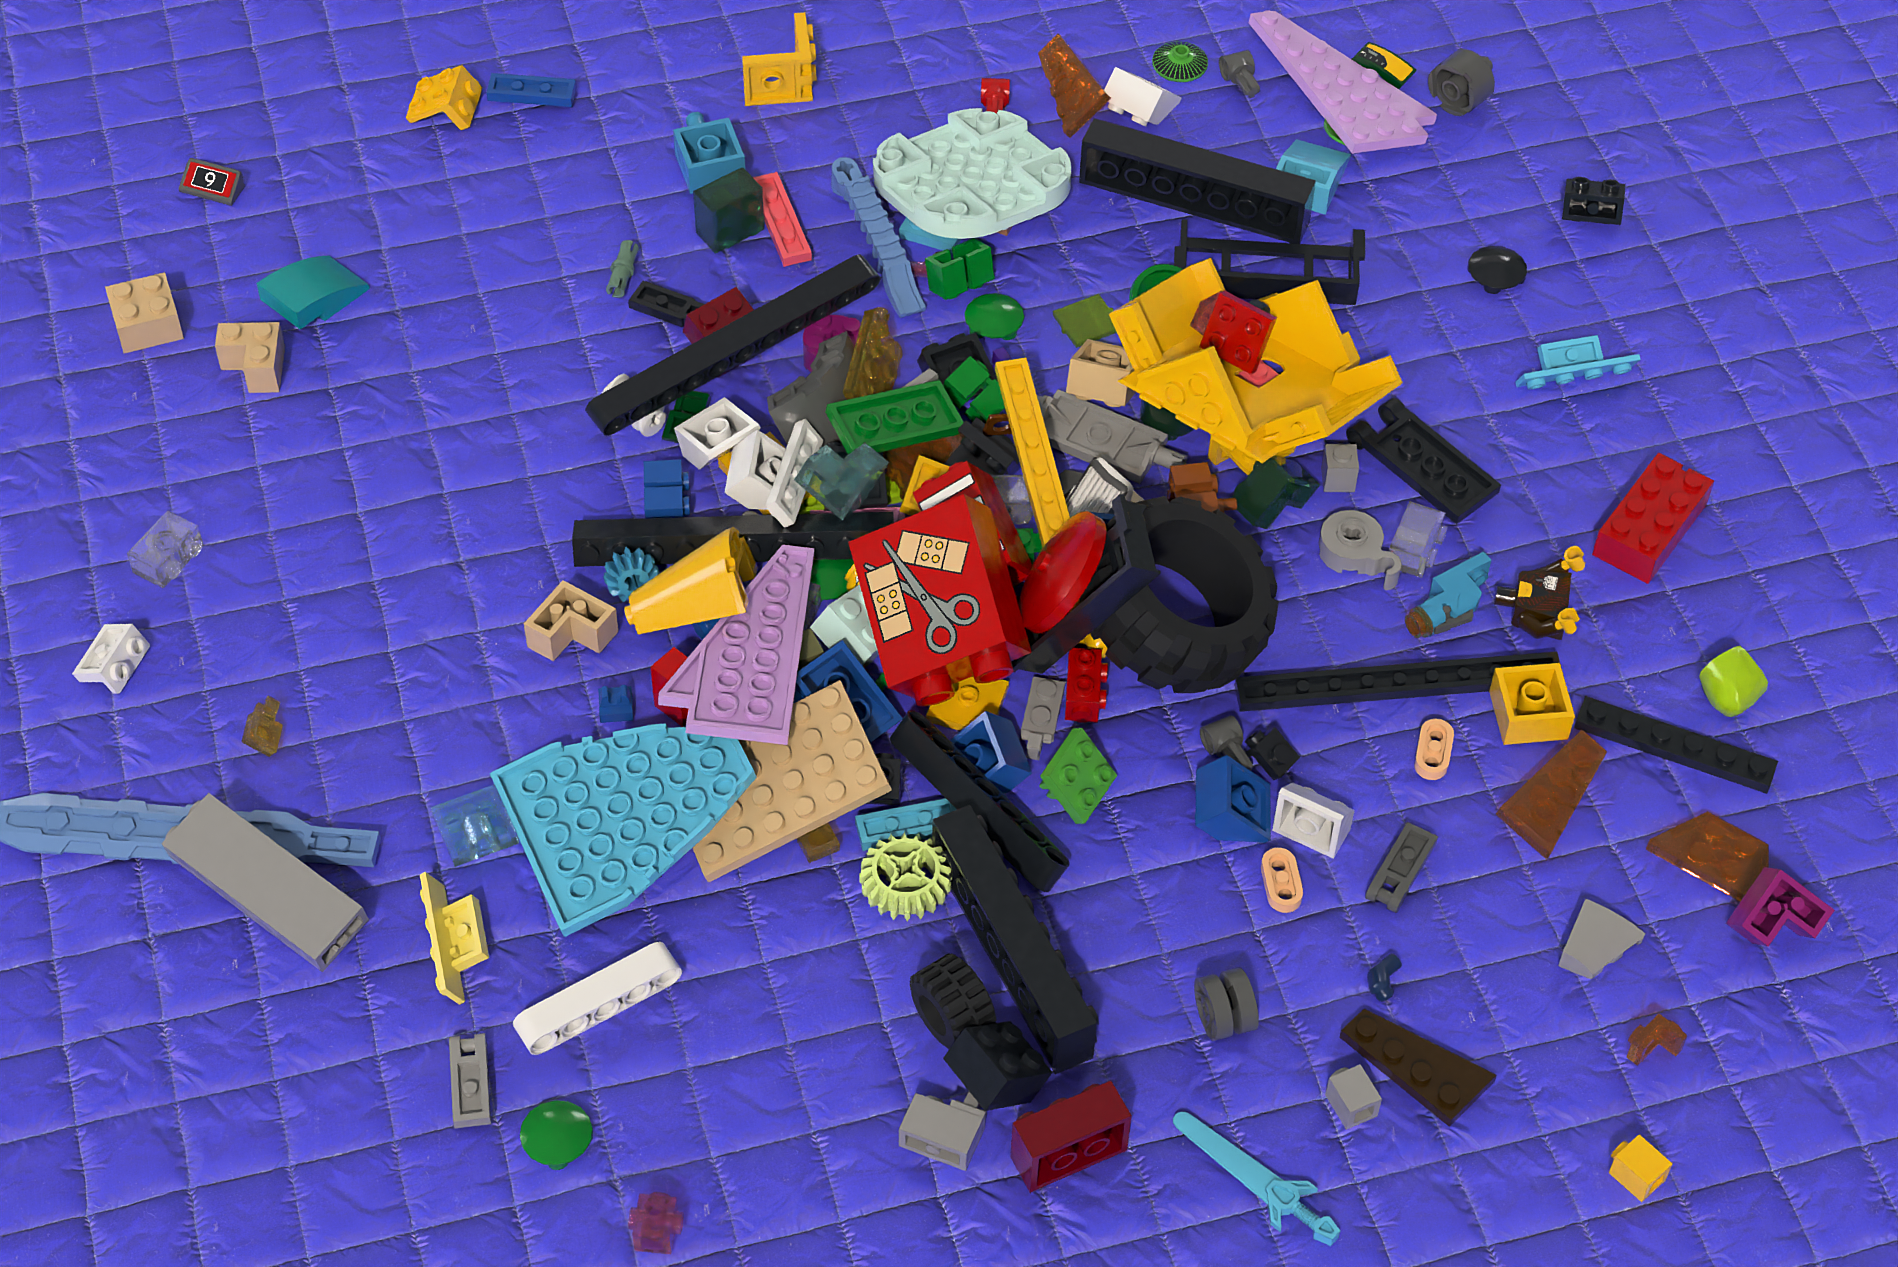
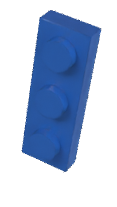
[486,73,576,107]

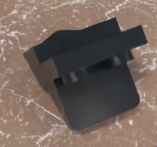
[944,417,1021,486]

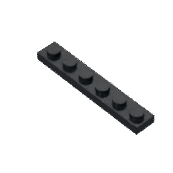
[1574,696,1778,794]

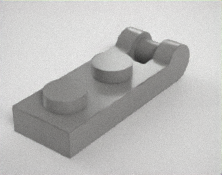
[449,1033,491,1128]

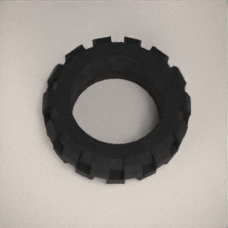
[1079,496,1279,693]

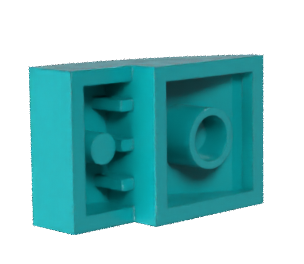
[256,256,370,330]

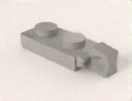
[1021,677,1065,760]

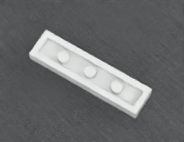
[765,419,823,528]

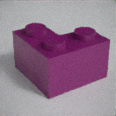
[1726,867,1835,947]

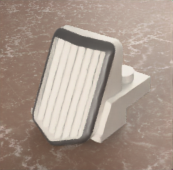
[1065,457,1144,518]

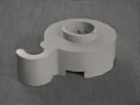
[1319,510,1402,590]

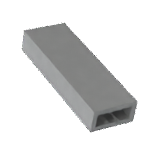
[162,793,369,972]

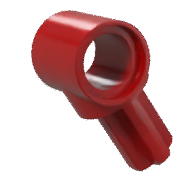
[981,78,1010,114]

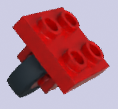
[1199,291,1277,374]

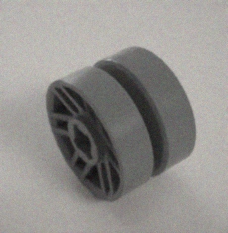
[1194,967,1259,1041]

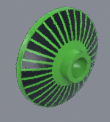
[1152,41,1208,82]

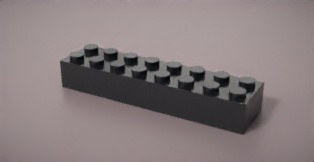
[1079,118,1316,244]
[932,805,1099,1074]

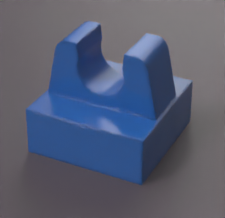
[598,685,633,723]

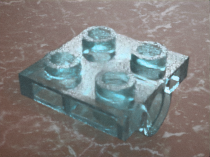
[430,784,519,867]

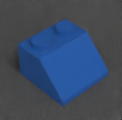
[950,711,1032,794]
[1195,755,1271,843]

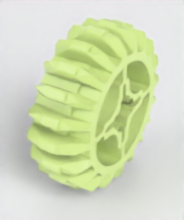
[859,832,952,922]

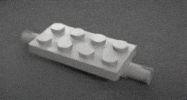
[1036,389,1187,484]

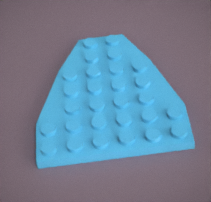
[490,723,757,937]

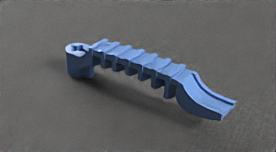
[831,157,926,318]

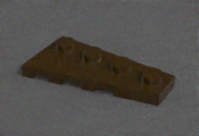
[1340,1009,1497,1127]

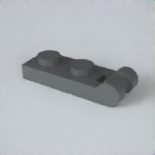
[1365,822,1438,913]

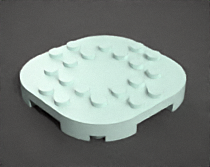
[873,108,1071,239]

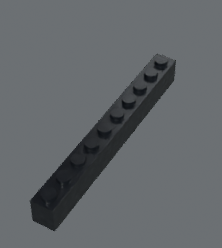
[572,512,894,567]

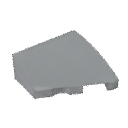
[1558,899,1645,979]

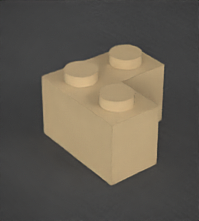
[215,322,285,393]
[524,580,618,661]

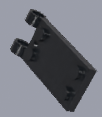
[1346,398,1501,525]

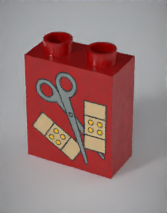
[848,494,1032,706]

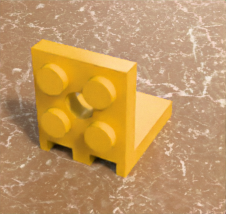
[742,12,817,106]

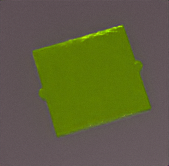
[1053,294,1117,348]

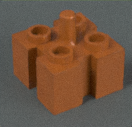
[1167,462,1237,513]

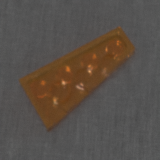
[1496,730,1607,860]

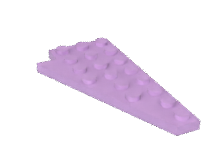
[1248,10,1437,154]
[658,545,814,745]

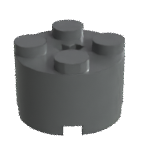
[1428,48,1495,116]

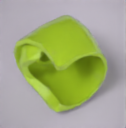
[1699,646,1768,717]

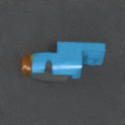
[1405,551,1491,638]

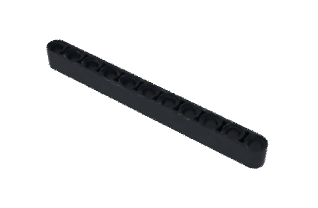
[585,254,881,436]

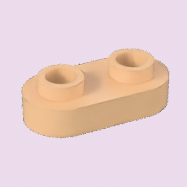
[1414,719,1454,780]
[1261,848,1303,913]

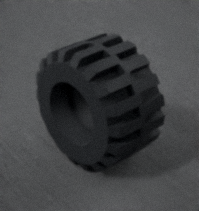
[910,953,997,1049]

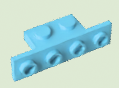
[1515,335,1641,390]

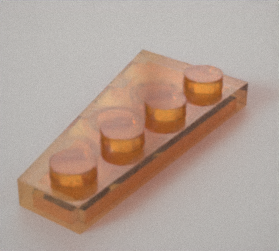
[1038,33,1111,138]

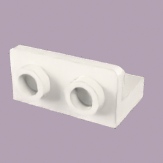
[72,624,150,694]

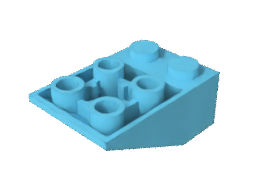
[1276,139,1351,215]

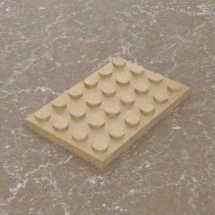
[693,680,892,882]

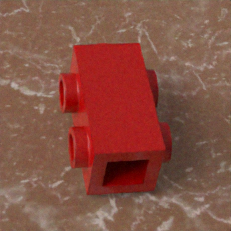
[1065,648,1108,723]

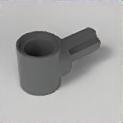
[1219,50,1260,98]
[1199,715,1253,771]

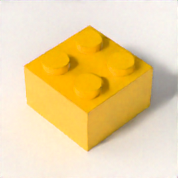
[1489,663,1575,745]

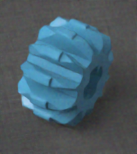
[603,547,659,603]

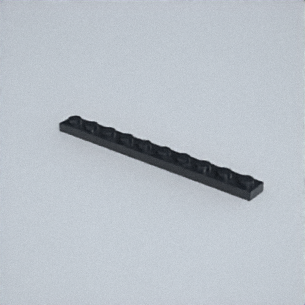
[1234,651,1564,712]

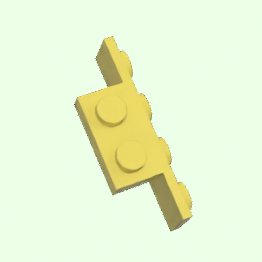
[420,872,489,1005]

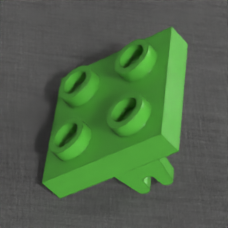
[1039,728,1117,824]

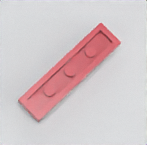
[749,172,812,267]

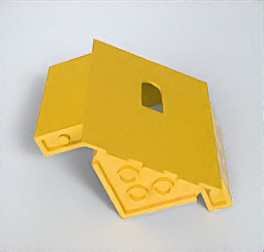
[1109,258,1403,463]

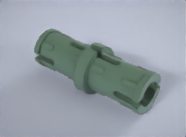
[606,240,639,298]

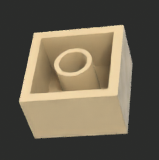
[105,272,184,354]
[1066,339,1136,407]

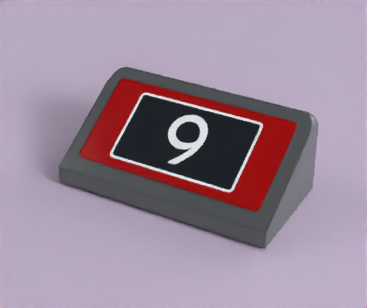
[179,158,245,206]

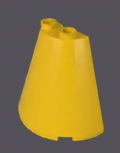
[625,527,758,634]

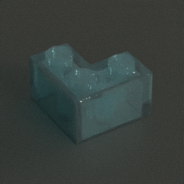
[794,443,889,521]

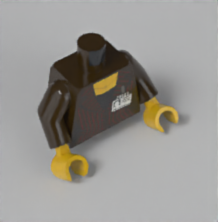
[1494,546,1585,640]

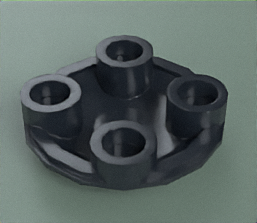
[1467,246,1527,294]

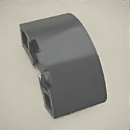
[767,331,878,463]

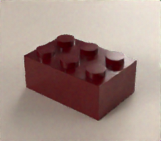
[1010,1080,1132,1193]

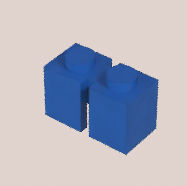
[643,459,690,518]

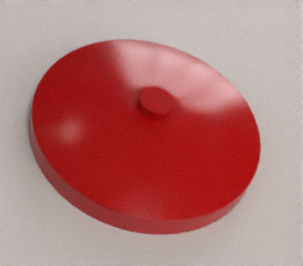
[1018,511,1107,634]

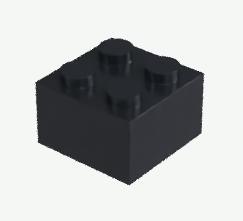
[943,1021,1053,1111]

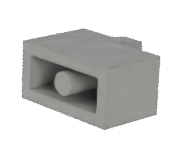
[899,1092,987,1171]

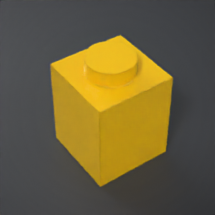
[1609,1134,1673,1202]

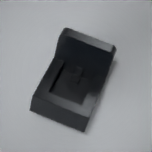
[1244,727,1300,781]

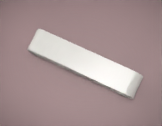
[513,942,682,1055]

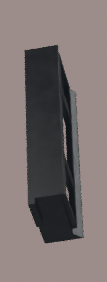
[1174,219,1365,305]
[1011,494,1161,674]

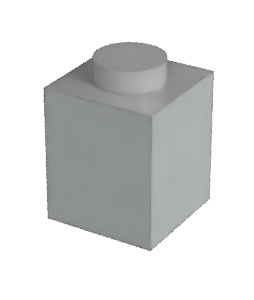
[1321,444,1359,492]
[1325,1064,1382,1130]

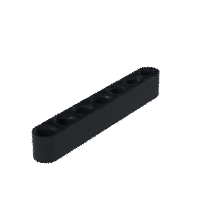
[890,710,1070,892]

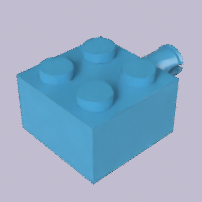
[673,112,746,194]

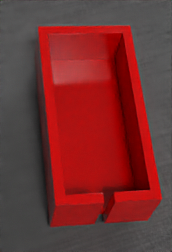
[1592,452,1714,584]

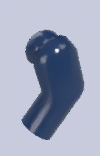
[1367,953,1402,1002]

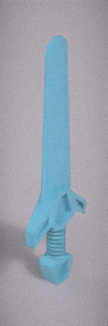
[1173,1111,1340,1246]

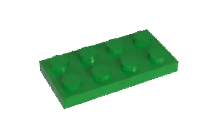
[825,380,964,459]

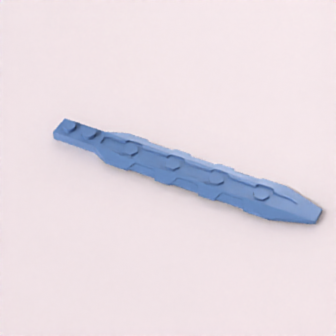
[0,793,381,867]

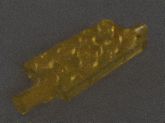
[843,307,902,400]

